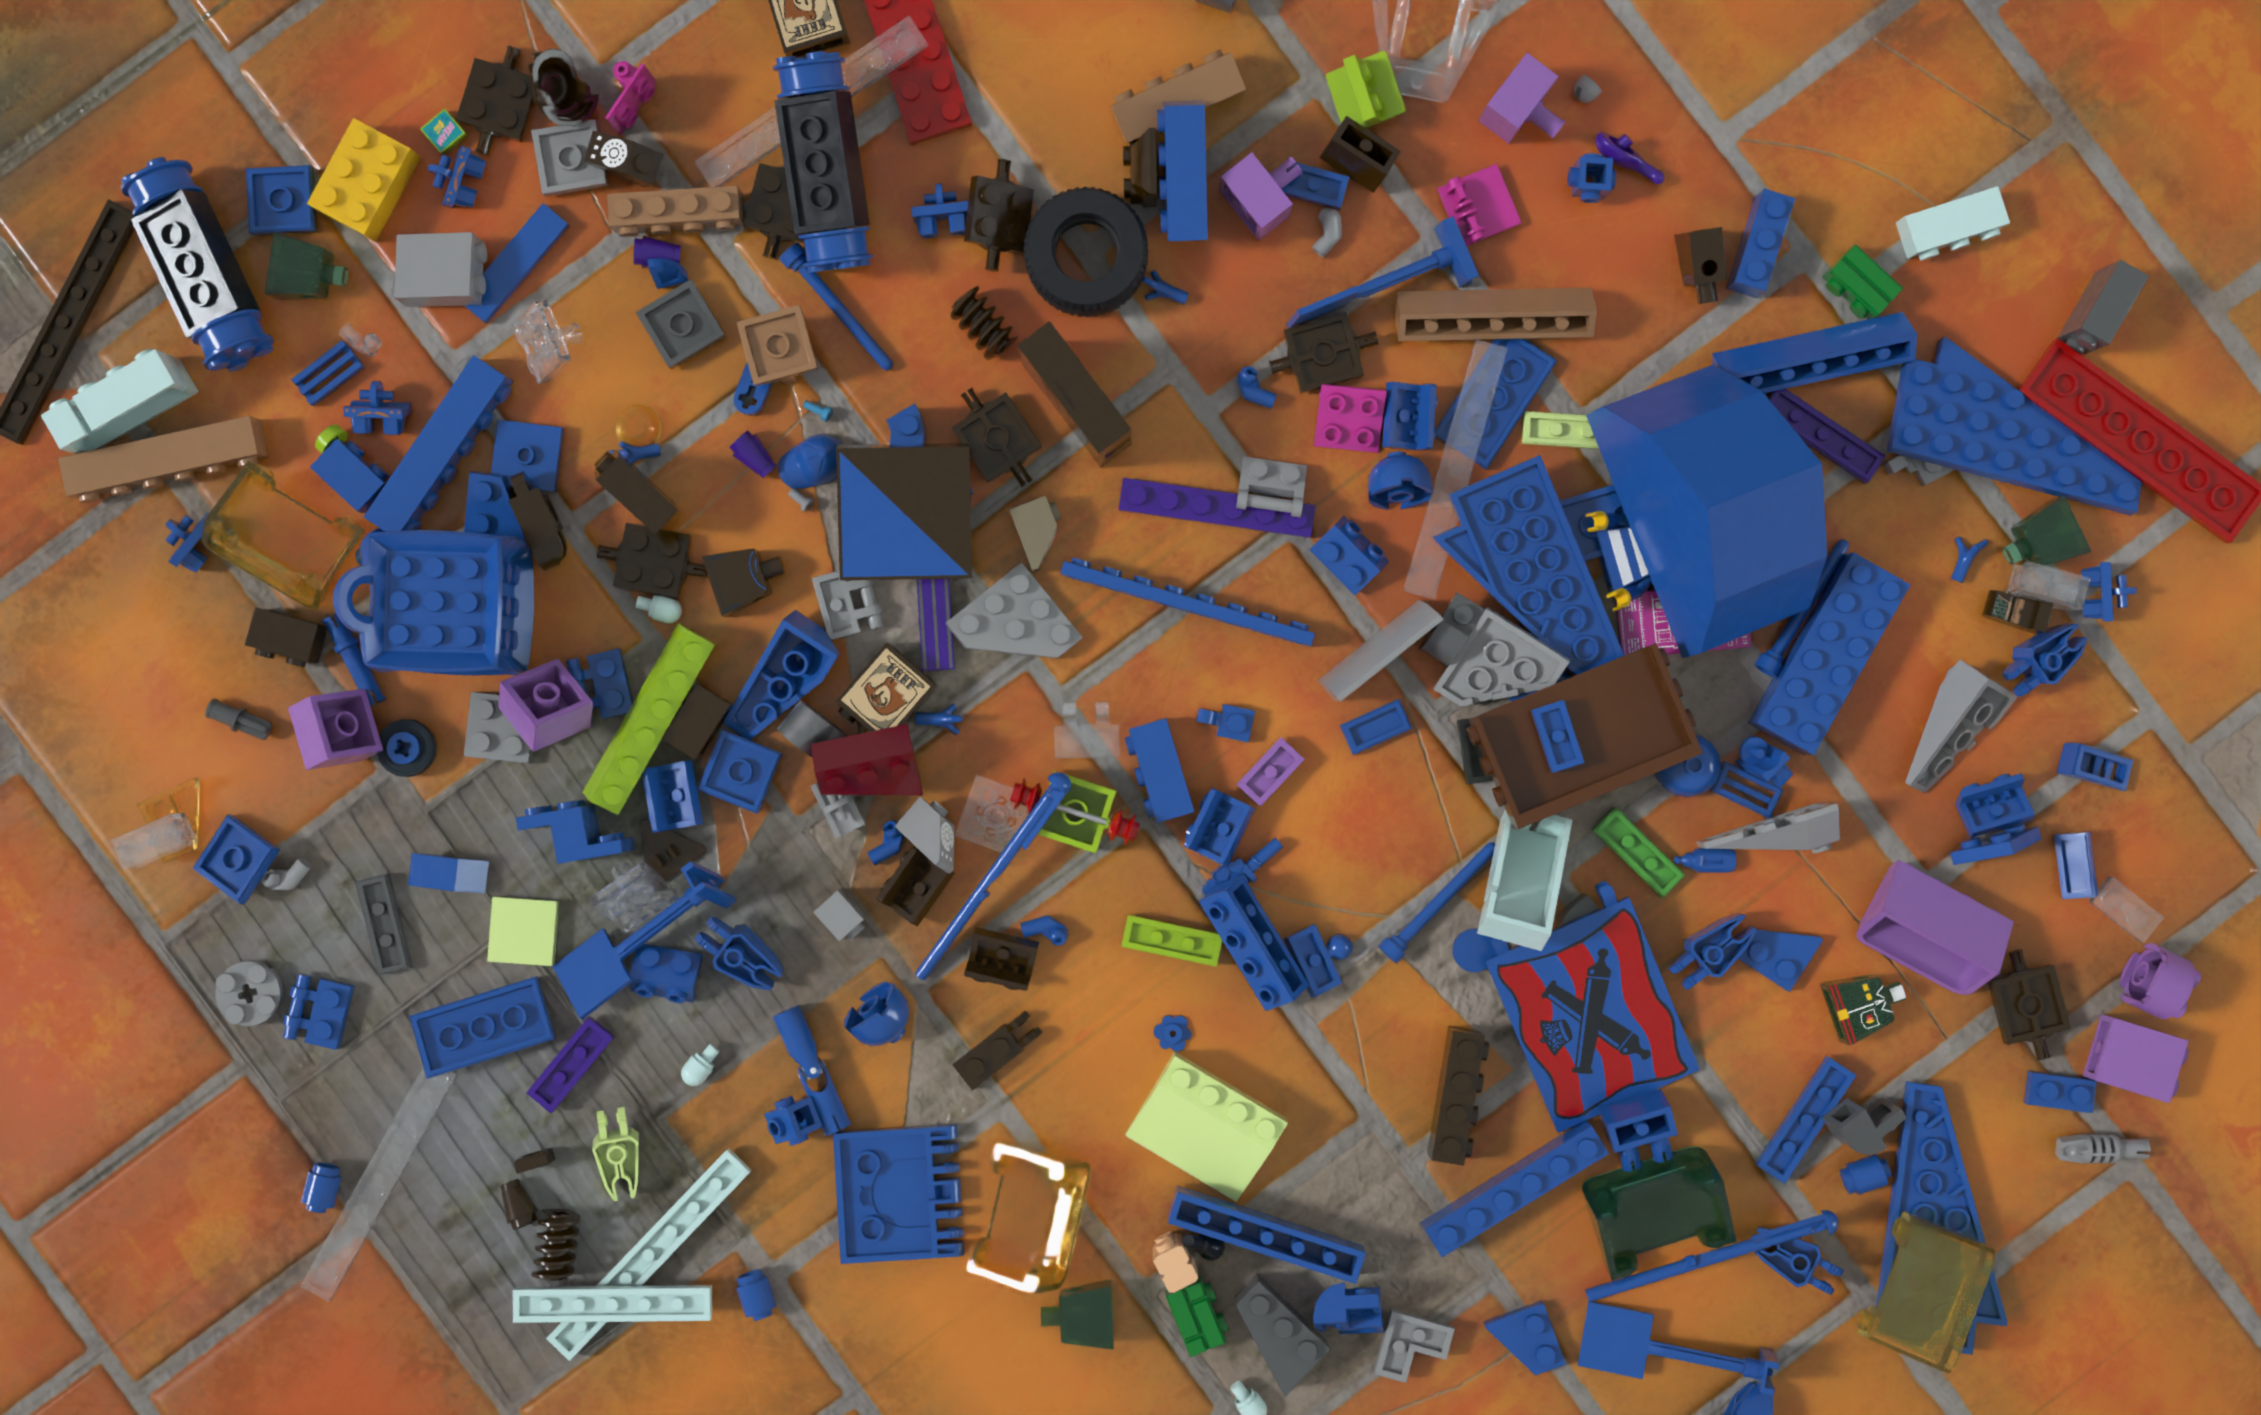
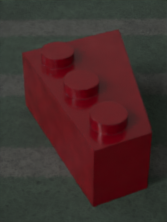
[811,724,923,796]

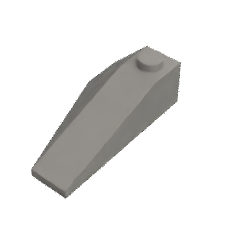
[1905,659,2018,793]
[1696,802,1840,853]

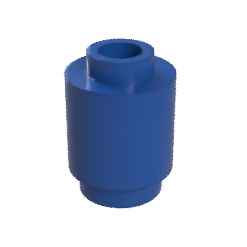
[1839,1154,1892,1195]
[301,1162,342,1213]
[736,1269,776,1321]

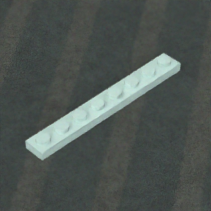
[546,1148,752,1361]

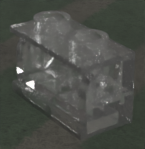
[2006,561,2091,611]
[110,813,198,871]

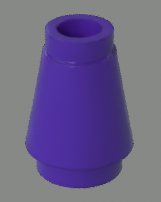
[634,236,681,268]
[729,430,777,478]

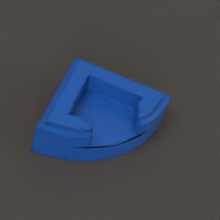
[647,258,689,289]

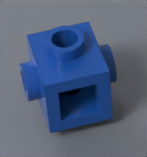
[1567,153,1616,203]
[764,1096,822,1146]

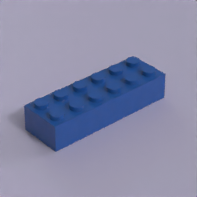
[1748,552,1910,755]

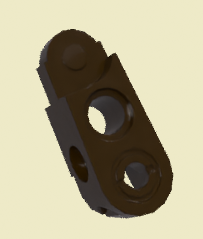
[508,471,568,571]

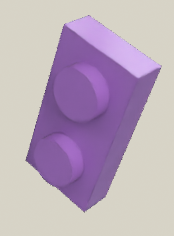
[1236,737,1305,807]

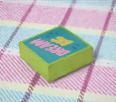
[420,108,468,155]

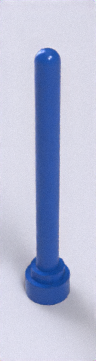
[779,242,893,371]
[1754,539,1849,678]
[1378,842,1495,964]

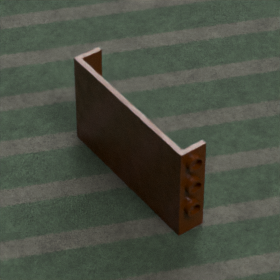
[1466,643,1703,829]

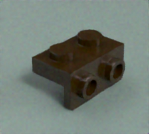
[877,846,955,927]
[964,927,1039,991]

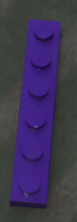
[1119,478,1316,538]

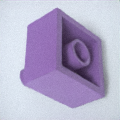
[1478,53,1566,144]
[1219,153,1303,241]
[499,659,593,752]
[288,689,383,770]

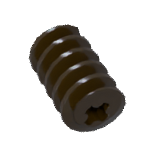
[950,286,1019,360]
[531,1209,581,1281]

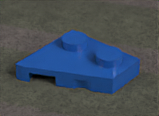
[464,471,528,544]
[1738,929,1823,992]
[1483,1300,1566,1376]

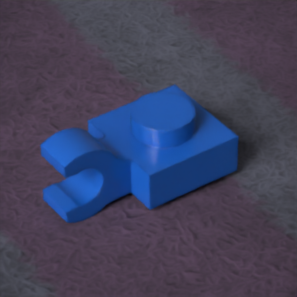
[1196,704,1255,743]

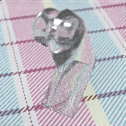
[338,323,382,357]

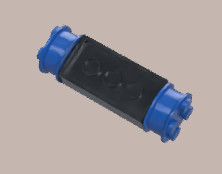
[773,51,874,273]
[121,157,274,372]

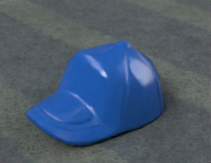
[778,433,841,489]

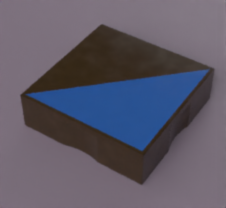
[836,443,972,580]

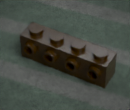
[1427,1026,1489,1166]

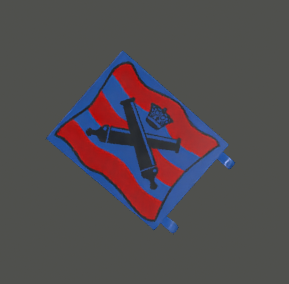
[1484,881,1700,1133]

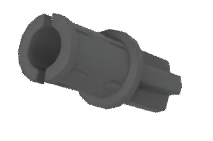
[205,698,273,740]

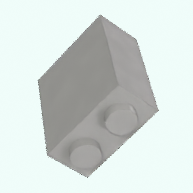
[394,232,487,307]

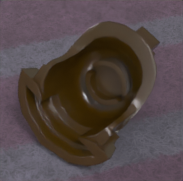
[528,49,599,127]

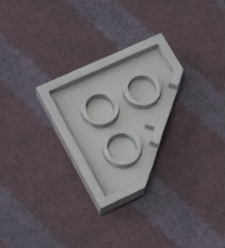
[946,562,1083,659]
[1434,607,1570,707]

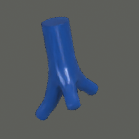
[1142,270,1189,305]
[609,441,661,464]
[1950,537,1988,583]
[915,704,963,735]

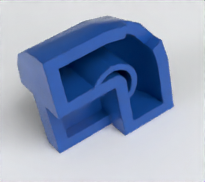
[1313,1282,1384,1335]

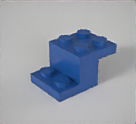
[516,800,635,864]

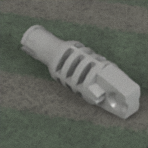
[2055,1134,2151,1164]

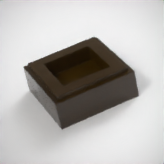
[514,1148,555,1174]

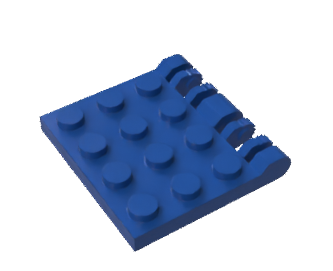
[833,1124,965,1264]

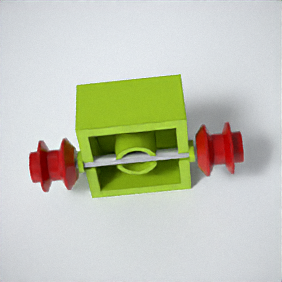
[1010,770,1140,853]

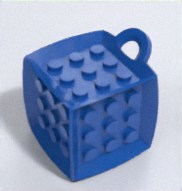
[333,530,534,675]

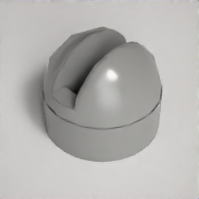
[1573,74,1602,104]

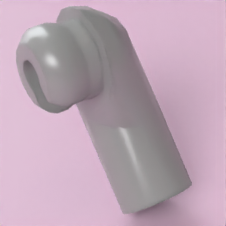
[1311,208,1342,258]
[261,858,312,891]

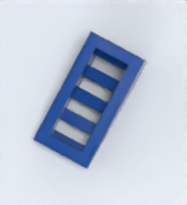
[2057,743,2133,791]

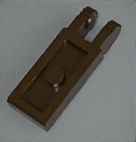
[953,1010,1042,1090]

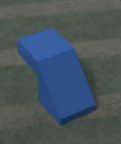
[408,853,489,893]

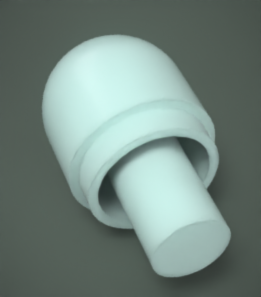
[635,595,682,624]
[681,1044,720,1086]
[1230,1381,1267,1415]

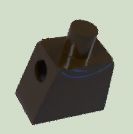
[1674,227,1727,304]
[702,549,785,617]

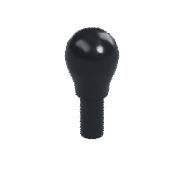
[1182,1234,1225,1261]

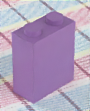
[2083,1014,2189,1103]

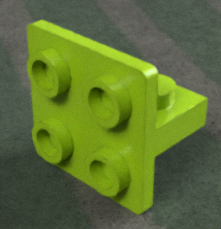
[1326,51,1406,128]

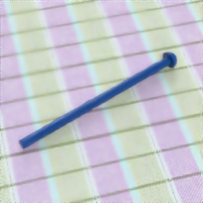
[915,772,1071,980]
[1585,1210,1839,1302]

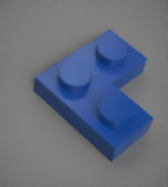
[1950,824,2042,865]

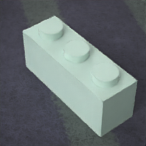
[1896,186,2010,261]

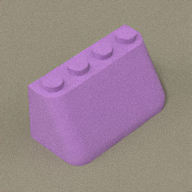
[1856,860,2014,995]

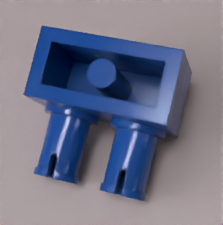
[1598,1089,1678,1172]

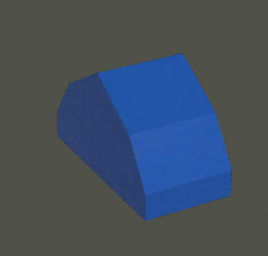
[1586,365,1827,658]

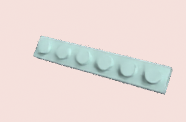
[513,1285,712,1323]

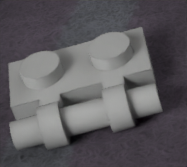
[812,570,883,641]

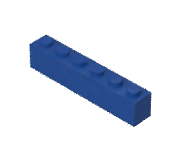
[1712,312,1917,393]
[364,355,513,532]
[1420,1121,1609,1257]
[1167,1185,1366,1284]

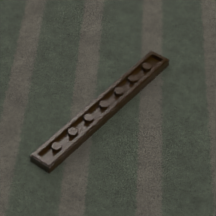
[0,199,135,445]

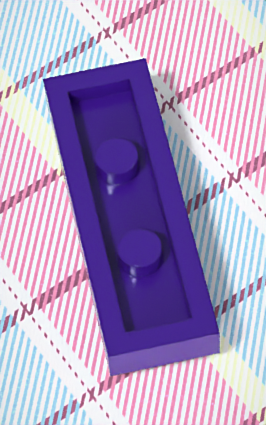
[526,1016,615,1113]

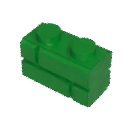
[1822,244,1903,319]
[1165,1276,1230,1357]

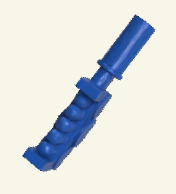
[1202,837,1283,895]

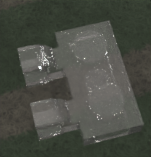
[1054,701,1120,758]

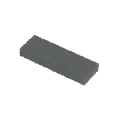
[355,873,413,976]

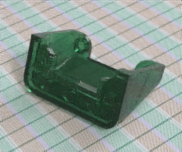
[1582,1146,1737,1281]

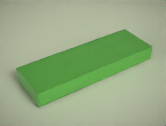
[1591,807,1685,898]

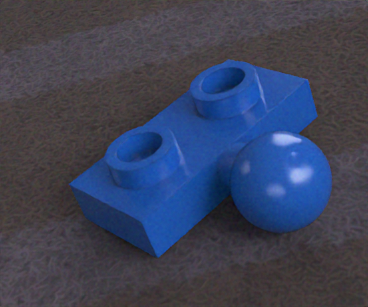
[1283,924,1353,997]

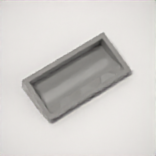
[1317,600,1444,702]

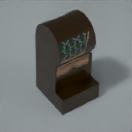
[1982,590,2054,634]

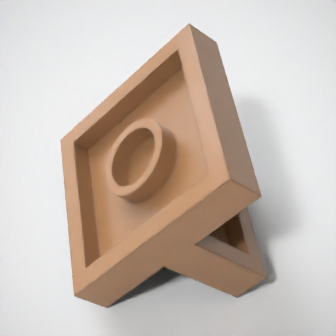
[736,304,818,387]

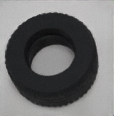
[1024,187,1148,317]

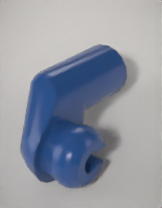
[868,820,904,866]

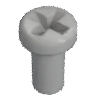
[788,488,814,512]

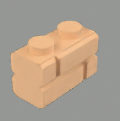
[1153,1231,1198,1293]

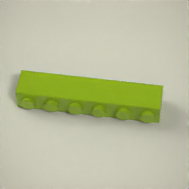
[582,623,715,815]

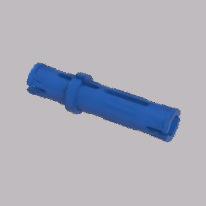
[322,613,387,707]

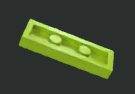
[1121,914,1222,967]

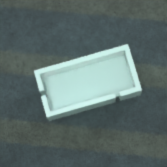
[41,349,199,454]
[1477,809,1572,951]

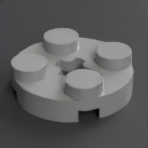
[215,960,284,1026]

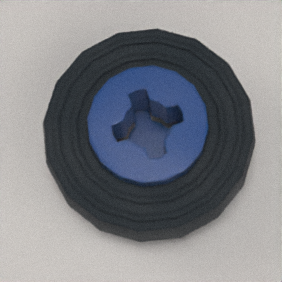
[377,719,437,777]

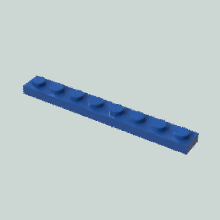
[1060,558,1315,647]

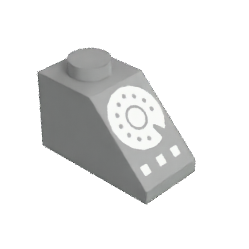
[895,797,955,874]

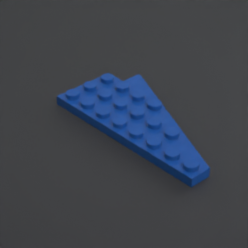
[1887,337,2142,516]
[1433,455,1624,675]
[1872,1081,2008,1355]

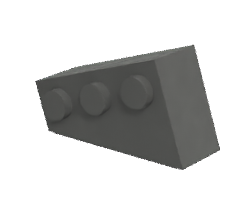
[1235,1273,1330,1397]

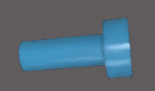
[803,400,833,422]

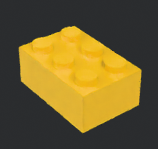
[307,118,422,242]

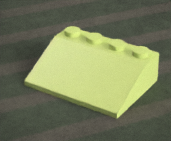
[1125,1051,1288,1202]

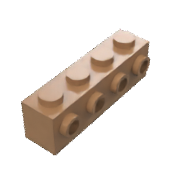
[1109,49,1246,143]
[607,186,745,237]

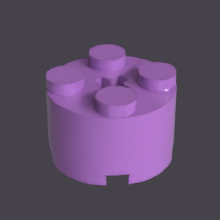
[2119,943,2201,1019]

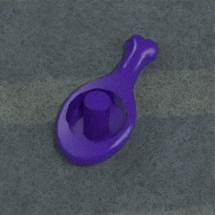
[1595,132,1664,185]

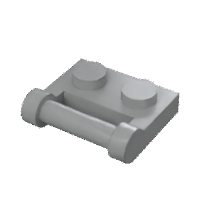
[1236,456,1307,518]

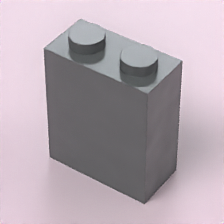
[2057,260,2149,354]

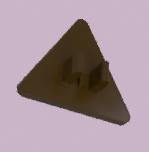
[640,819,706,890]

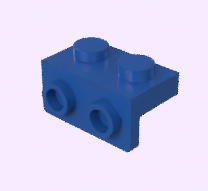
[1382,382,1438,451]
[1310,516,1389,596]
[642,760,703,833]
[1955,774,2035,839]
[1184,788,1256,867]
[629,944,703,1003]

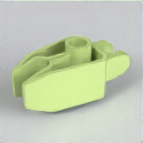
[592,1107,639,1201]

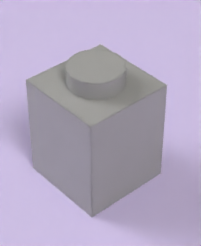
[813,889,867,941]

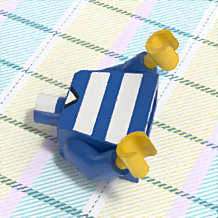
[1586,511,1652,611]

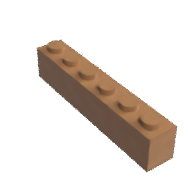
[1395,287,1597,341]
[58,416,268,503]

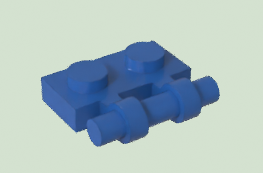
[566,648,634,722]
[283,973,355,1050]

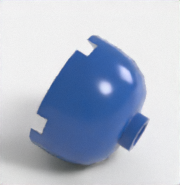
[1368,451,1433,510]
[1655,734,1721,798]
[844,981,909,1046]

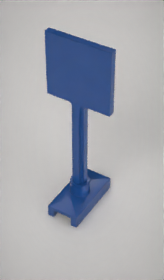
[1286,216,1479,328]
[552,861,736,1019]
[1578,1300,1779,1396]

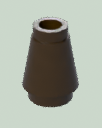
[500,1179,538,1230]

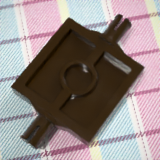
[456,46,533,155]
[964,159,1034,272]
[743,163,810,260]
[1269,312,1379,394]
[952,388,1042,487]
[597,523,707,600]
[1987,949,2071,1060]

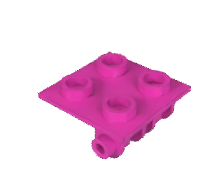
[605,61,657,135]
[1437,164,1522,246]
[1314,384,1387,453]

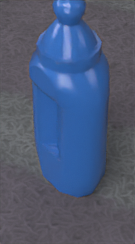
[1674,848,1736,873]

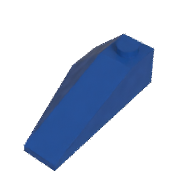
[723,610,840,740]

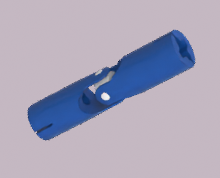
[773,1005,851,1136]

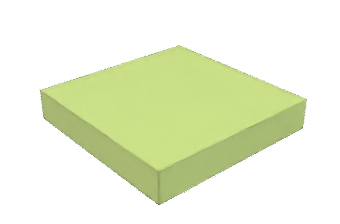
[487,896,559,966]

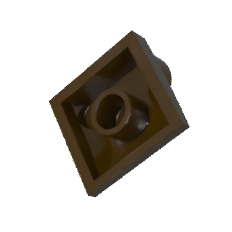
[1123,128,1157,208]

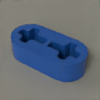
[733,362,773,416]

